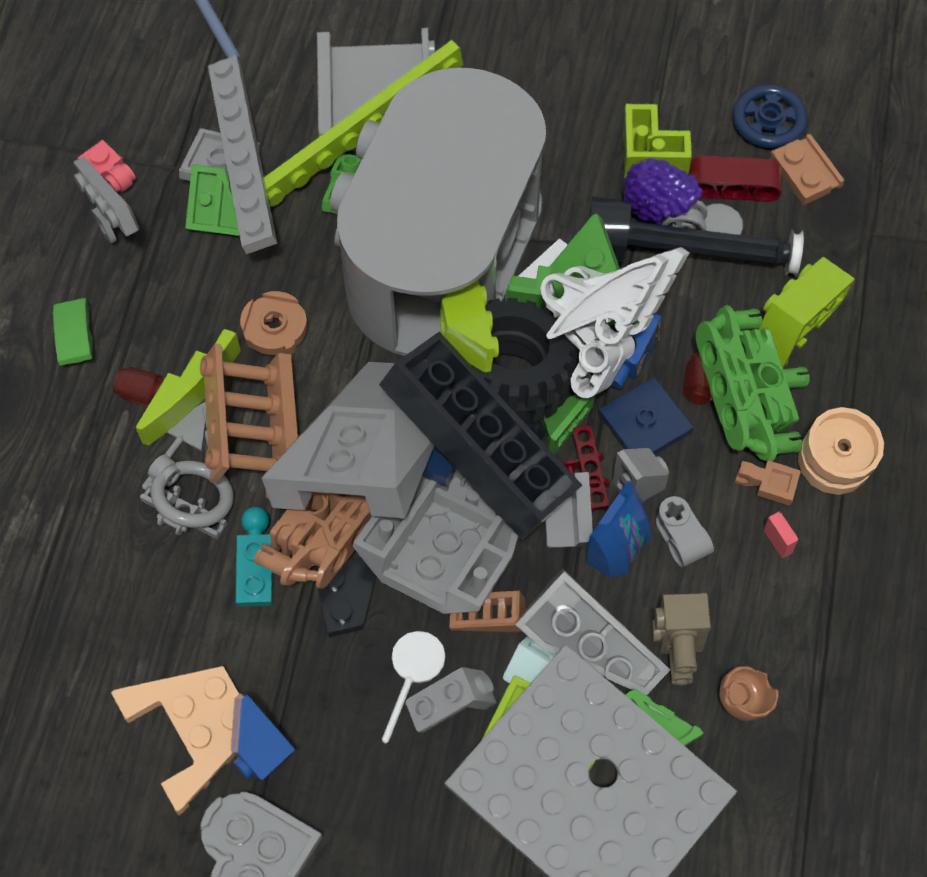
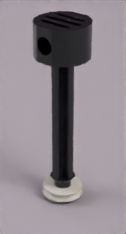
[589,197,804,278]

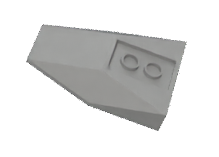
[262,362,434,518]

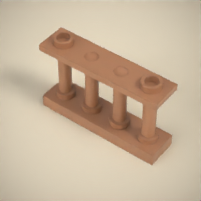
[200,344,298,482]

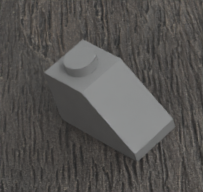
[612,448,669,502]

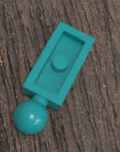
[236,507,273,607]

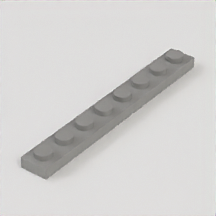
[208,55,277,254]

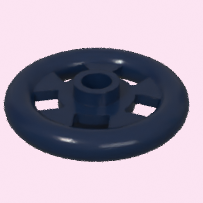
[733,84,808,148]

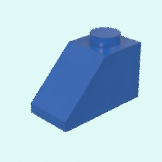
[231,693,295,781]

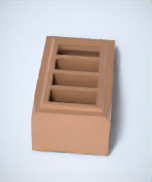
[449,591,525,632]

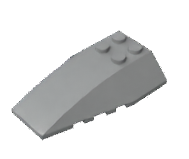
[353,469,518,614]

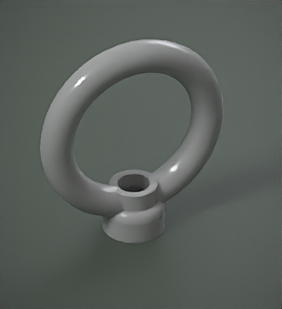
[148,454,234,528]

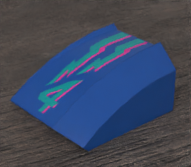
[586,481,651,577]

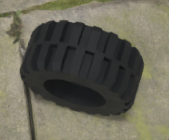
[470,298,577,424]

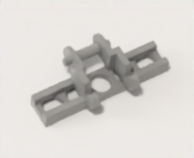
[140,482,227,540]

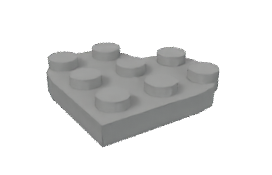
[201,792,323,877]

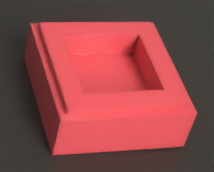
[764,512,798,559]

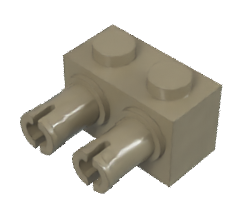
[651,593,711,685]

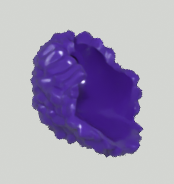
[623,158,703,225]

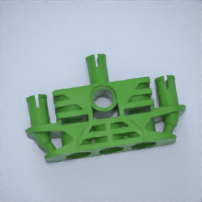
[696,305,810,461]

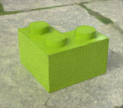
[623,104,691,179]

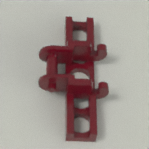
[563,425,610,512]

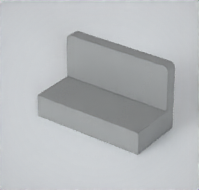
[545,472,593,548]

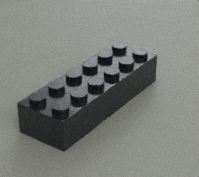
[379,331,582,540]

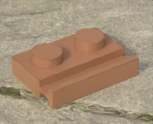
[770,134,844,205]

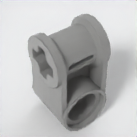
[656,496,714,568]

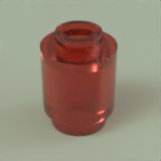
[683,352,713,405]
[113,367,163,406]

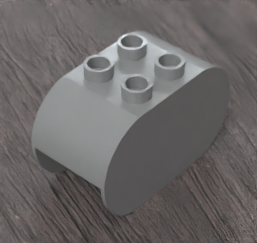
[330,68,546,356]

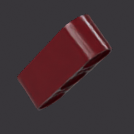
[689,156,781,202]

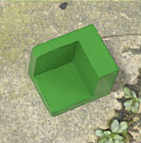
[506,265,552,309]

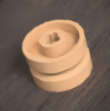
[798,407,884,495]

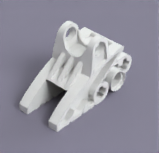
[541,247,689,398]

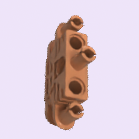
[254,492,372,588]

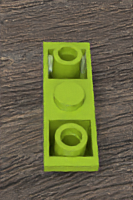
[439,279,499,372]

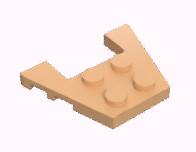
[111,666,239,815]

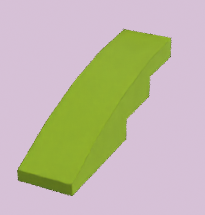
[136,329,241,446]

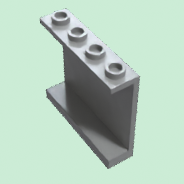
[317,28,435,151]

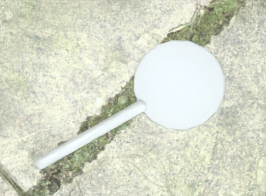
[382,631,445,743]

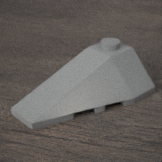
[515,568,670,696]

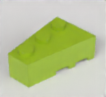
[759,257,855,368]

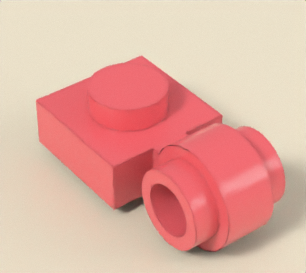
[78,140,136,193]

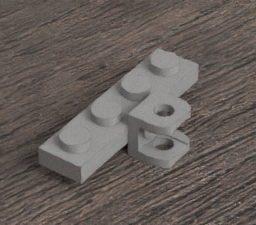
[73,156,140,243]

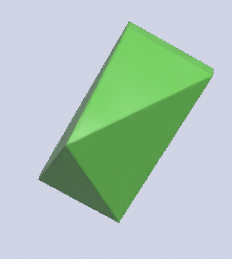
[543,394,595,455]

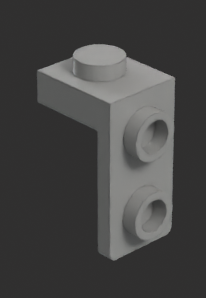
[406,667,496,732]

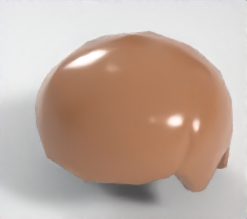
[719,666,779,721]

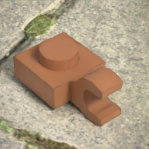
[735,461,801,506]

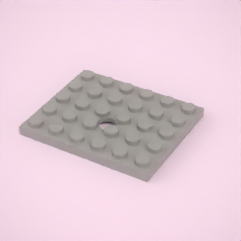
[444,644,737,877]

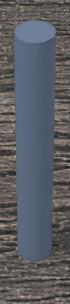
[195,0,241,61]

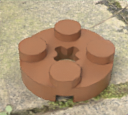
[240,291,307,355]

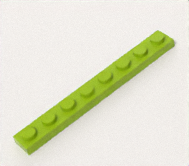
[264,40,464,207]

